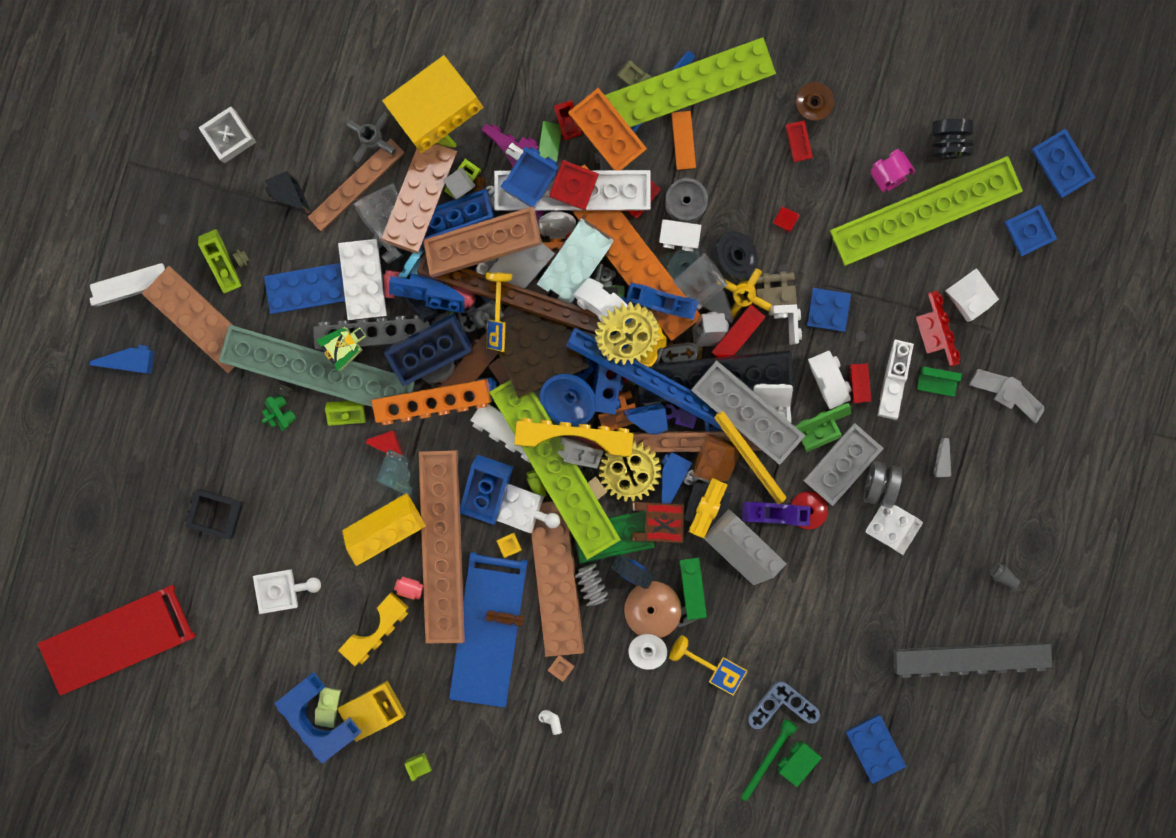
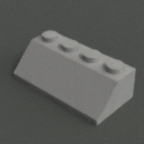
[704,509,786,585]

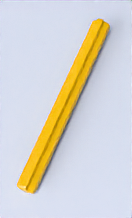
[715,411,786,504]

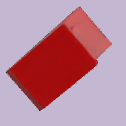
[554,100,583,141]

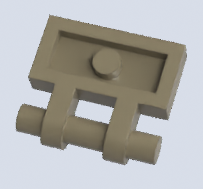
[756,271,797,309]

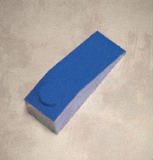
[90,345,155,374]
[661,452,692,503]

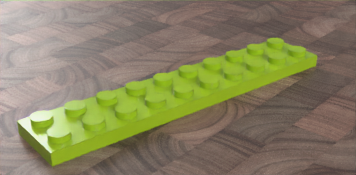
[605,37,776,128]
[830,156,1023,266]
[490,380,621,560]

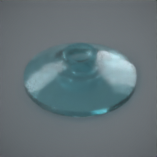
[667,250,705,284]

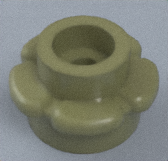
[233,249,249,268]

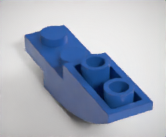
[389,274,465,313]

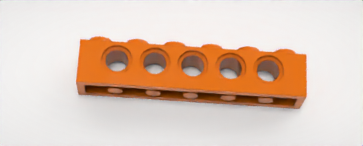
[371,379,492,425]

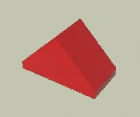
[366,431,404,460]

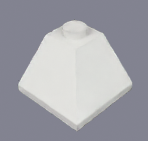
[945,268,999,322]

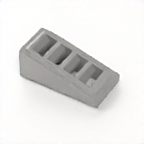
[933,438,951,477]

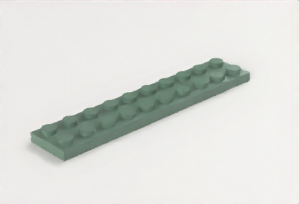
[218,325,416,414]

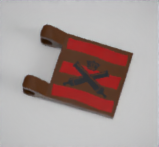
[631,501,685,543]

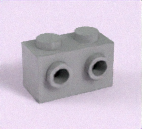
[692,312,729,347]

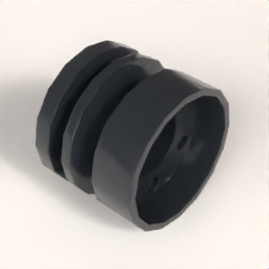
[932,119,974,159]

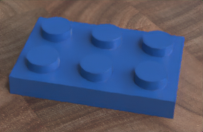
[1031,129,1095,199]
[845,714,906,784]

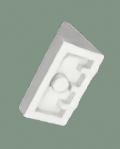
[769,304,802,345]
[866,505,923,555]

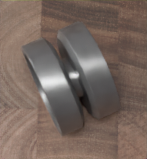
[665,178,708,223]
[864,461,902,508]

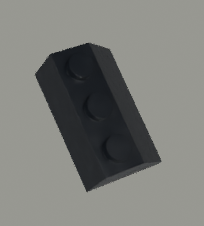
[265,171,312,215]

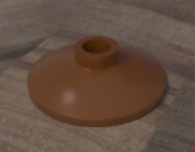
[796,82,834,121]

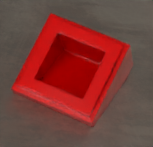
[773,207,800,233]

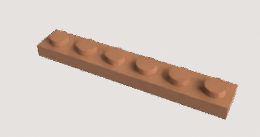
[308,139,405,232]

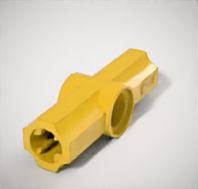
[689,478,727,538]

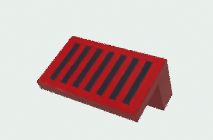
[848,363,871,403]

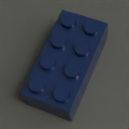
[384,313,472,387]

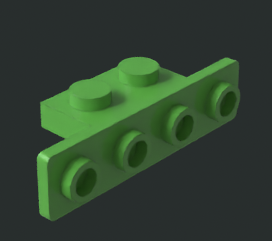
[795,403,851,452]

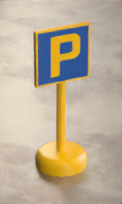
[485,272,512,352]
[669,635,747,695]

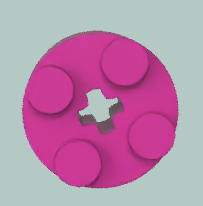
[870,149,916,193]

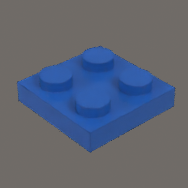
[1004,205,1057,256]
[807,288,851,332]

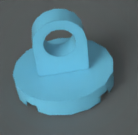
[398,248,425,279]

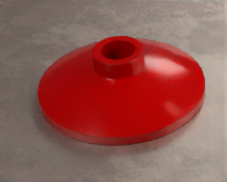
[791,491,828,530]

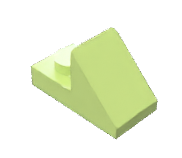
[315,687,341,728]

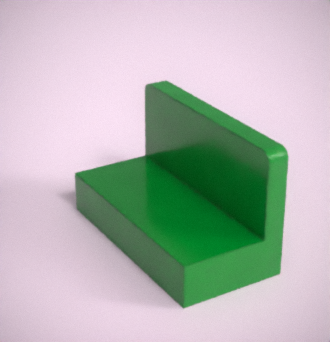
[917,367,962,396]

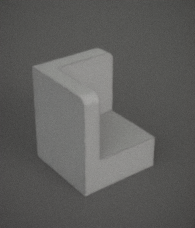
[444,168,475,199]

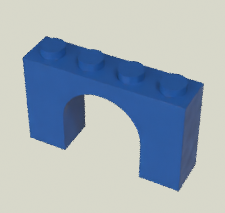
[274,672,361,764]

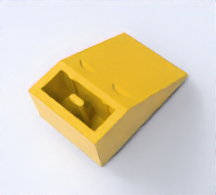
[337,680,406,742]

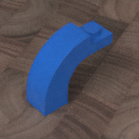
[626,283,699,320]

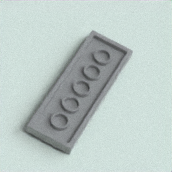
[691,360,805,465]

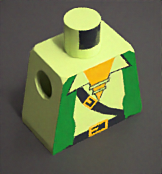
[316,327,366,372]

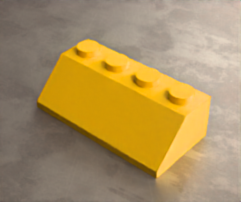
[342,493,426,566]

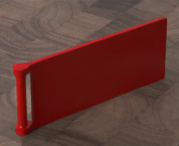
[38,585,196,695]

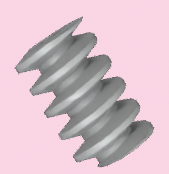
[575,563,609,606]

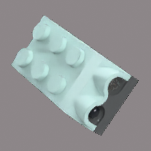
[537,217,614,304]

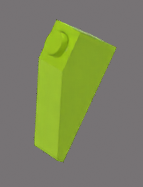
[198,229,241,293]

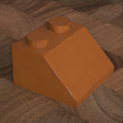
[693,434,740,481]

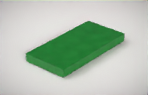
[575,510,655,563]

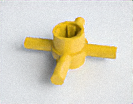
[717,268,772,319]

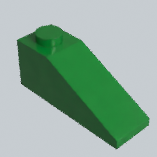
[680,558,707,621]

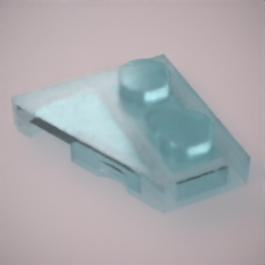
[376,449,413,496]

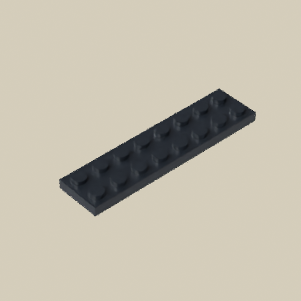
[638,350,793,404]

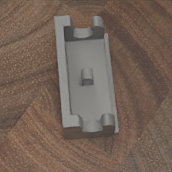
[558,437,603,468]

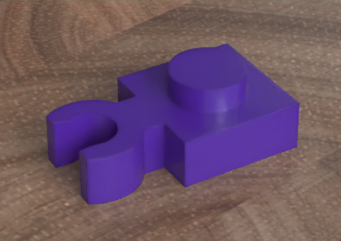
[666,404,697,429]

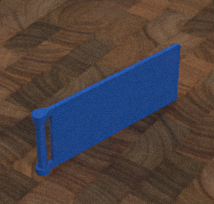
[449,552,528,707]

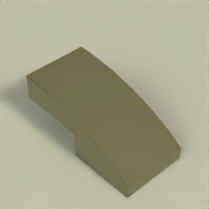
[616,60,652,86]

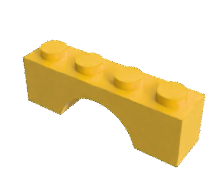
[338,592,409,666]

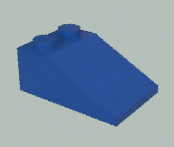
[460,455,513,525]

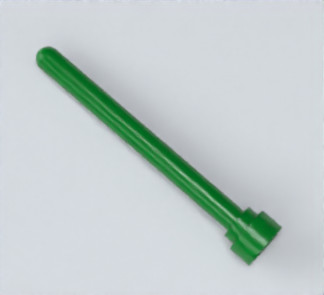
[741,719,798,801]

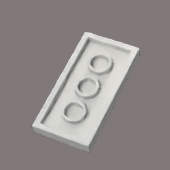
[338,239,387,320]

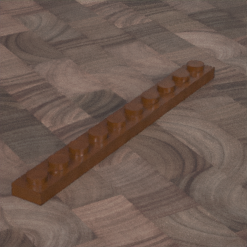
[417,255,601,335]

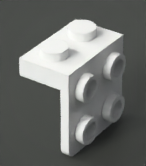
[753,384,793,423]

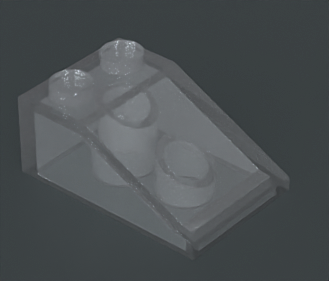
[354,183,399,251]

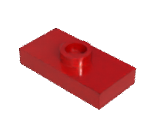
[785,120,813,163]

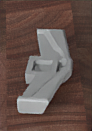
[969,369,1044,423]

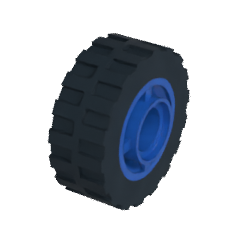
[611,554,655,589]

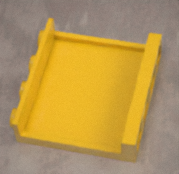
[382,55,484,153]

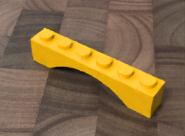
[514,418,634,457]

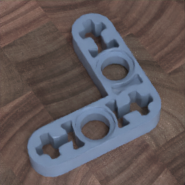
[748,681,820,729]

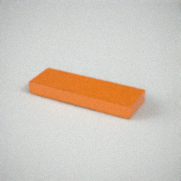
[671,111,696,171]

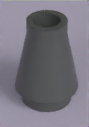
[990,563,1020,589]

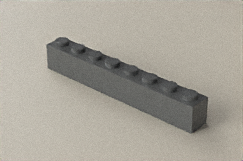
[893,642,1052,678]

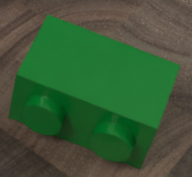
[778,740,821,787]

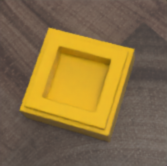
[496,533,522,558]

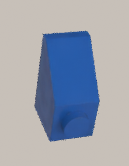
[623,403,668,435]

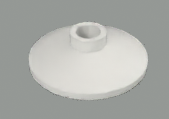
[629,634,667,669]

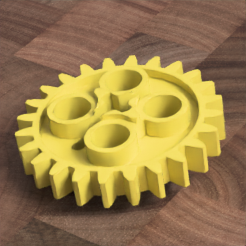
[595,302,659,365]
[599,440,661,502]

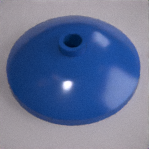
[540,374,596,427]

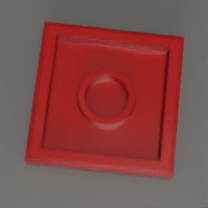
[549,160,599,211]

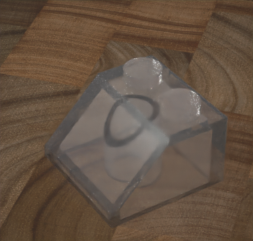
[673,252,728,310]

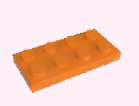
[568,88,647,171]

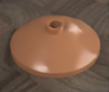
[624,581,682,638]

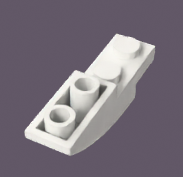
[877,340,914,420]

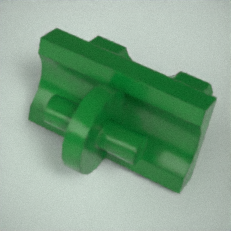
[261,395,296,431]

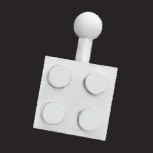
[496,484,560,533]
[253,569,321,614]

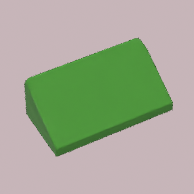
[539,121,562,162]

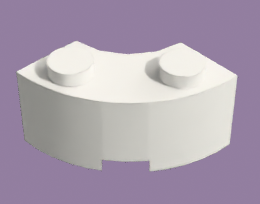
[573,278,628,322]
[808,351,851,409]

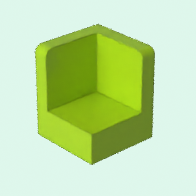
[404,753,432,781]

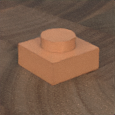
[548,655,574,682]

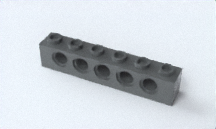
[313,315,431,350]

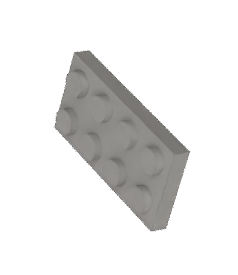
[803,423,884,506]

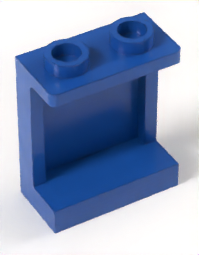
[500,147,559,209]

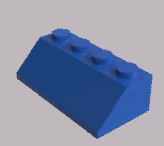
[422,189,497,249]

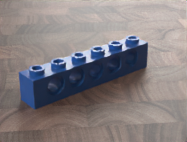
[592,297,635,414]

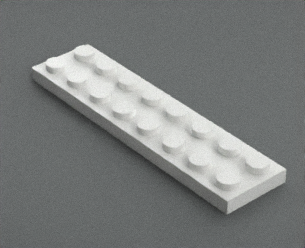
[494,170,650,211]

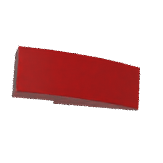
[712,305,766,357]

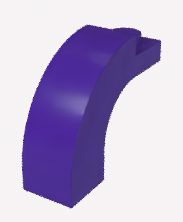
[742,502,810,526]

